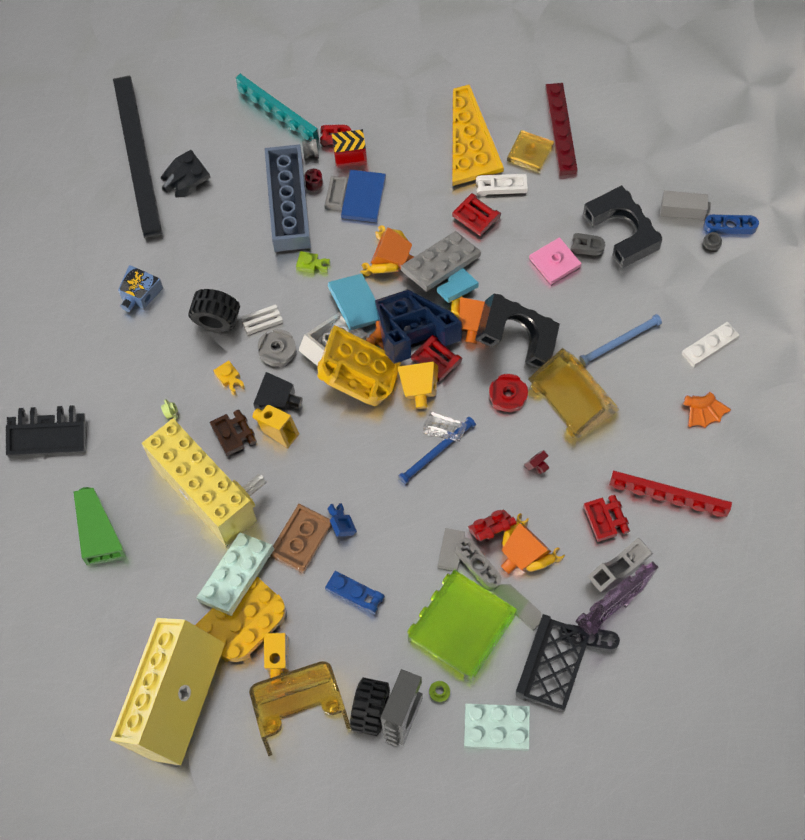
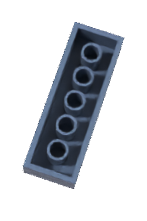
[264,144,311,252]

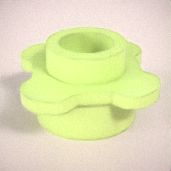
[161,399,178,420]

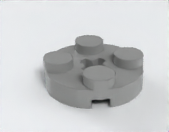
[257,329,296,367]

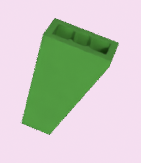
[73,487,126,565]

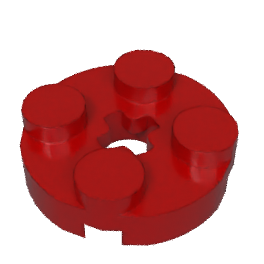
[489,374,528,412]

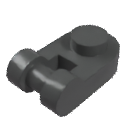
[571,233,605,256]

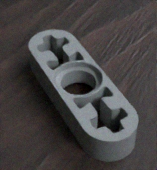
[455,538,502,590]

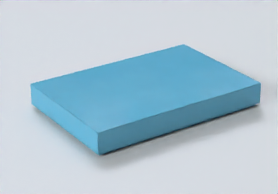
[327,274,378,330]

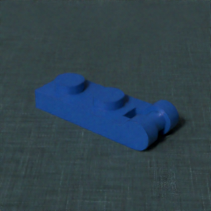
[325,571,385,615]

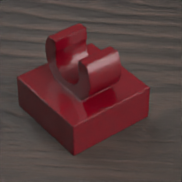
[524,450,549,474]

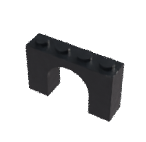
[583,185,662,268]
[475,293,560,369]

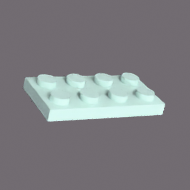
[196,532,274,616]

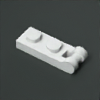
[476,174,528,197]

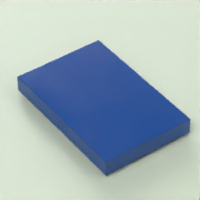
[341,170,386,223]

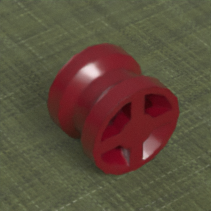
[304,168,323,192]

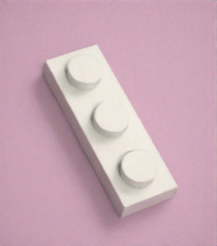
[682,321,740,368]

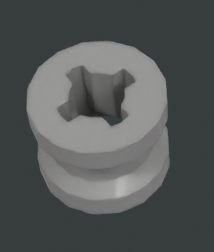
[302,139,319,159]

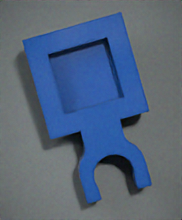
[327,503,357,537]

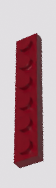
[545,83,578,176]

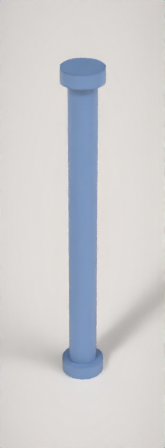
[579,314,662,366]

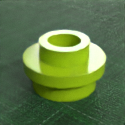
[429,681,450,702]

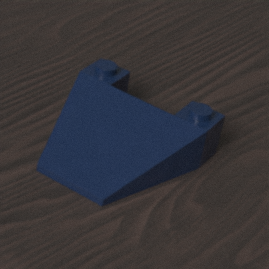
[375,289,462,364]

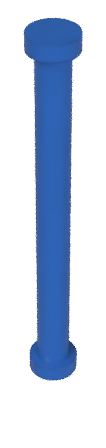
[398,416,476,484]

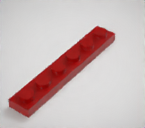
[609,470,732,517]

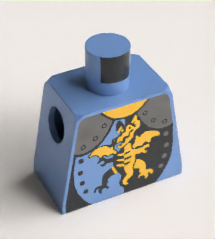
[118,265,163,312]

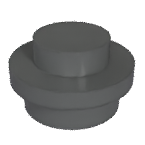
[703,232,722,250]

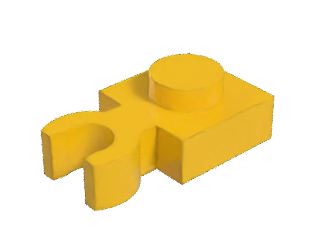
[213,360,245,395]

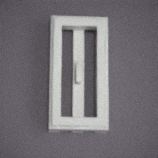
[241,305,283,335]

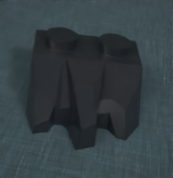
[160,150,211,198]

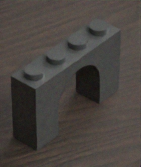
[381,669,423,746]

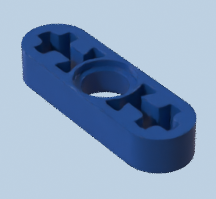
[704,214,759,234]

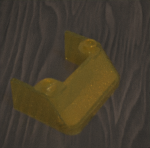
[249,661,351,756]

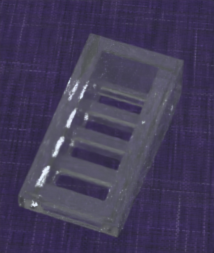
[423,411,467,442]

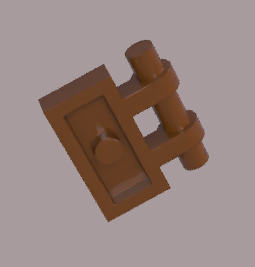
[209,409,257,456]

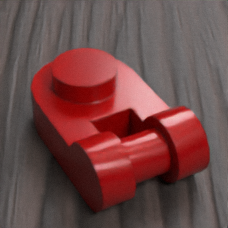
[320,125,352,146]

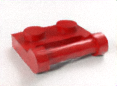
[452,193,501,236]
[411,335,463,382]

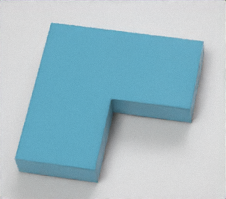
[437,268,479,303]

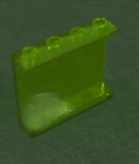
[407,570,517,683]

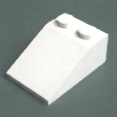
[298,312,368,366]

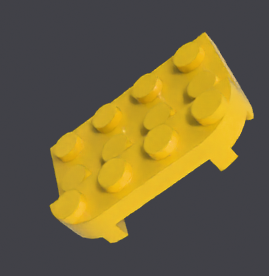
[317,325,401,406]
[195,577,286,662]

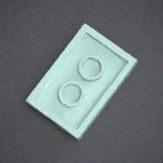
[464,704,530,751]

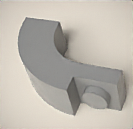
[587,538,653,592]

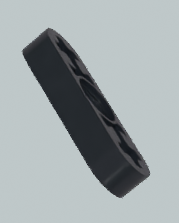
[558,624,620,652]

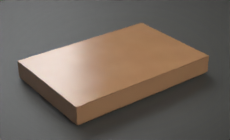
[270,504,332,574]

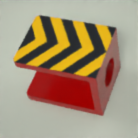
[332,129,367,166]

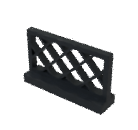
[516,614,591,712]

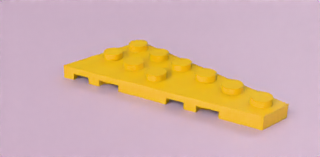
[452,84,504,186]

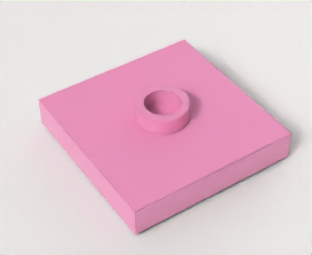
[529,237,582,285]

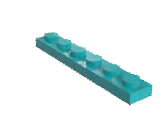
[236,73,319,142]

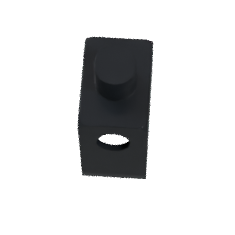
[253,372,303,413]

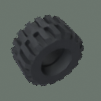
[188,289,240,332]
[350,677,390,736]

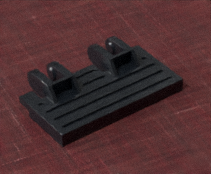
[6,405,86,456]

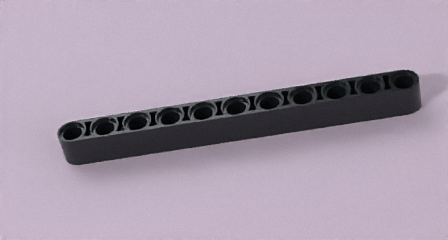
[113,75,163,238]

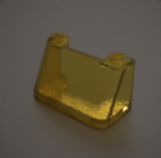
[528,348,620,438]

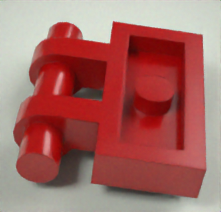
[583,495,630,542]
[468,509,517,542]

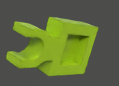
[296,251,330,274]

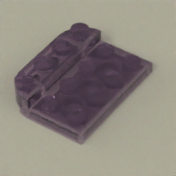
[575,561,658,636]

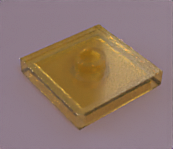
[507,130,554,172]

